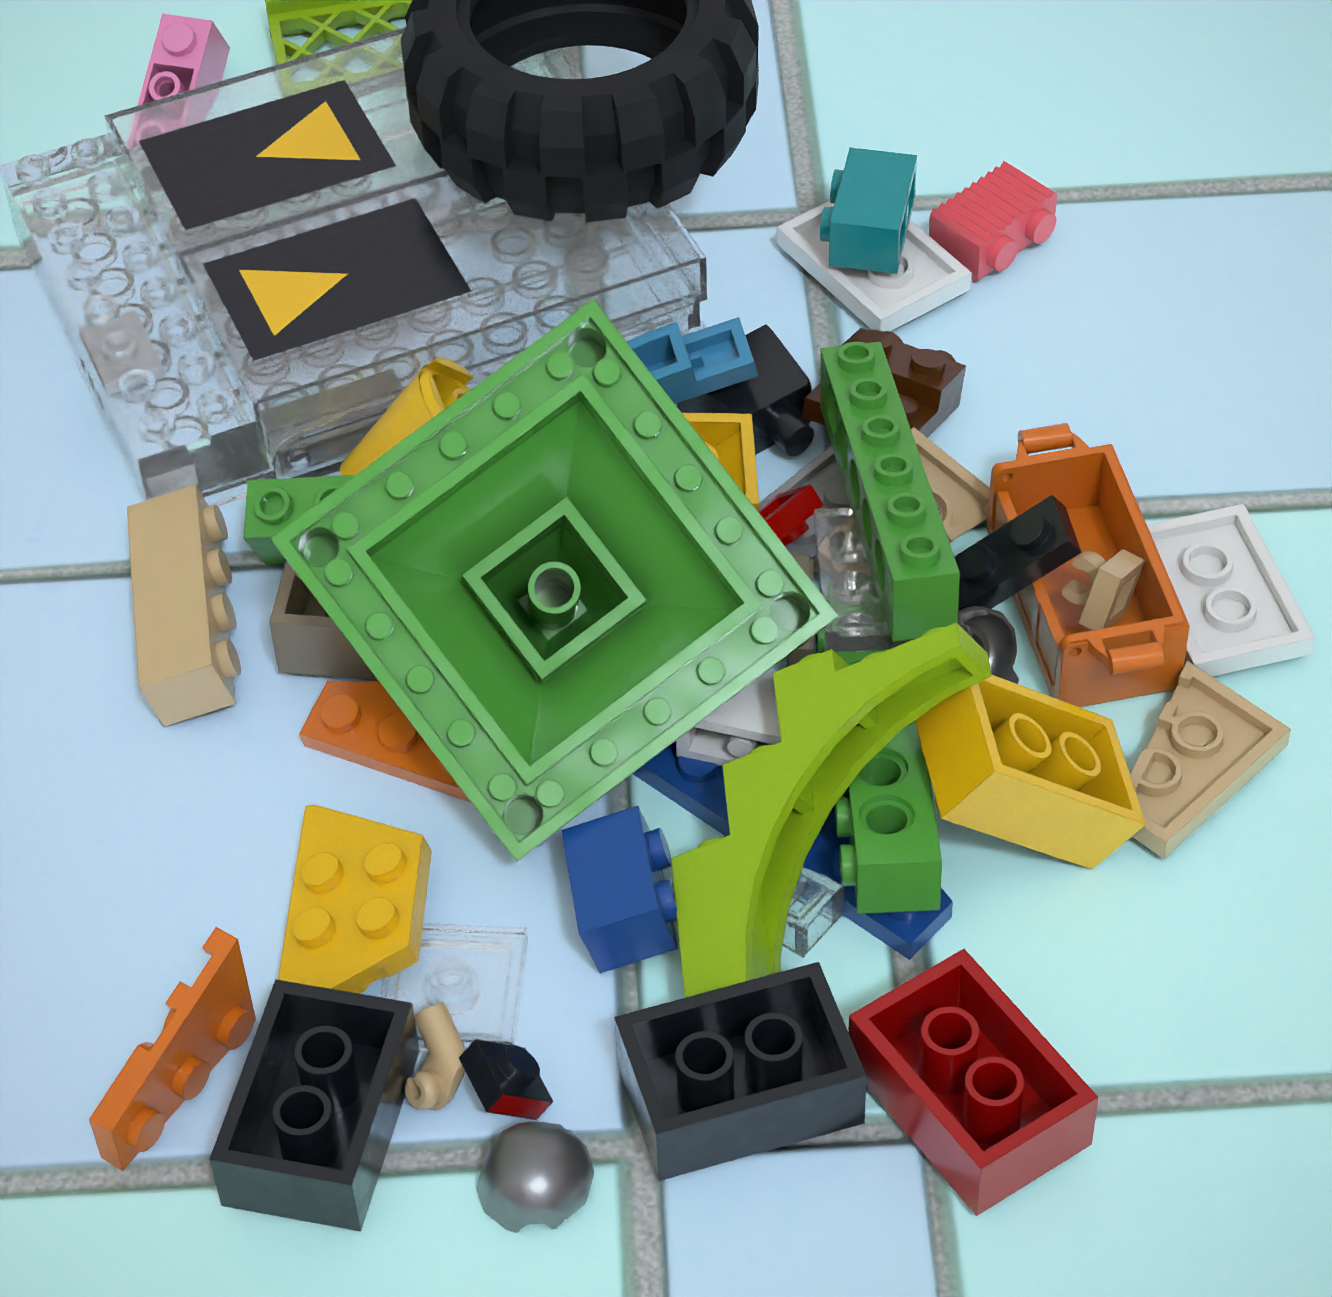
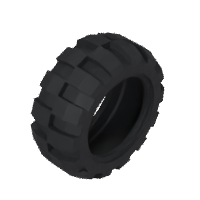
[400,0,759,223]

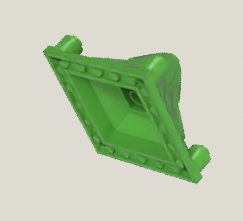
[271,299,838,863]

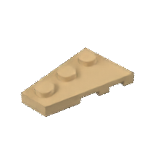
[1130,661,1291,859]

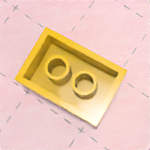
[915,674,1146,869]

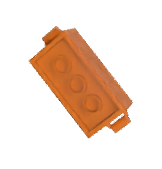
[987,423,1190,707]

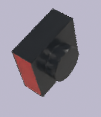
[459,1039,554,1120]

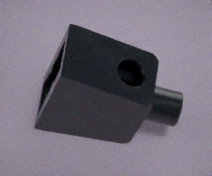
[677,324,814,456]

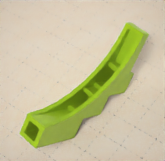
[671,622,992,998]

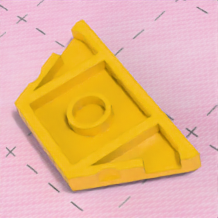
[278,804,432,994]

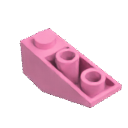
[122,13,230,166]

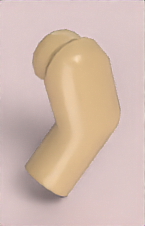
[405,1002,466,1111]

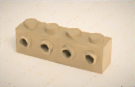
[127,484,241,727]

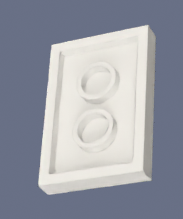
[777,201,972,332]
[1147,504,1315,677]

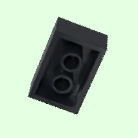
[614,962,866,1181]
[209,979,420,1232]

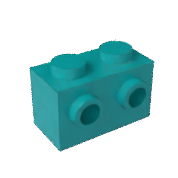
[820,147,917,274]

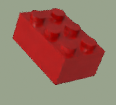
[848,948,1099,1216]

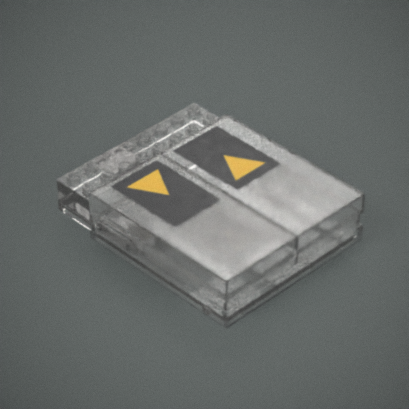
[0,27,707,506]

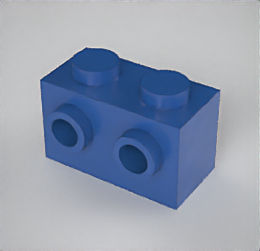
[561,806,678,973]

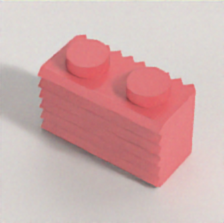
[929,160,1057,283]

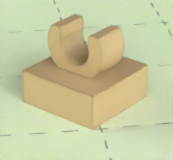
[1061,549,1145,630]

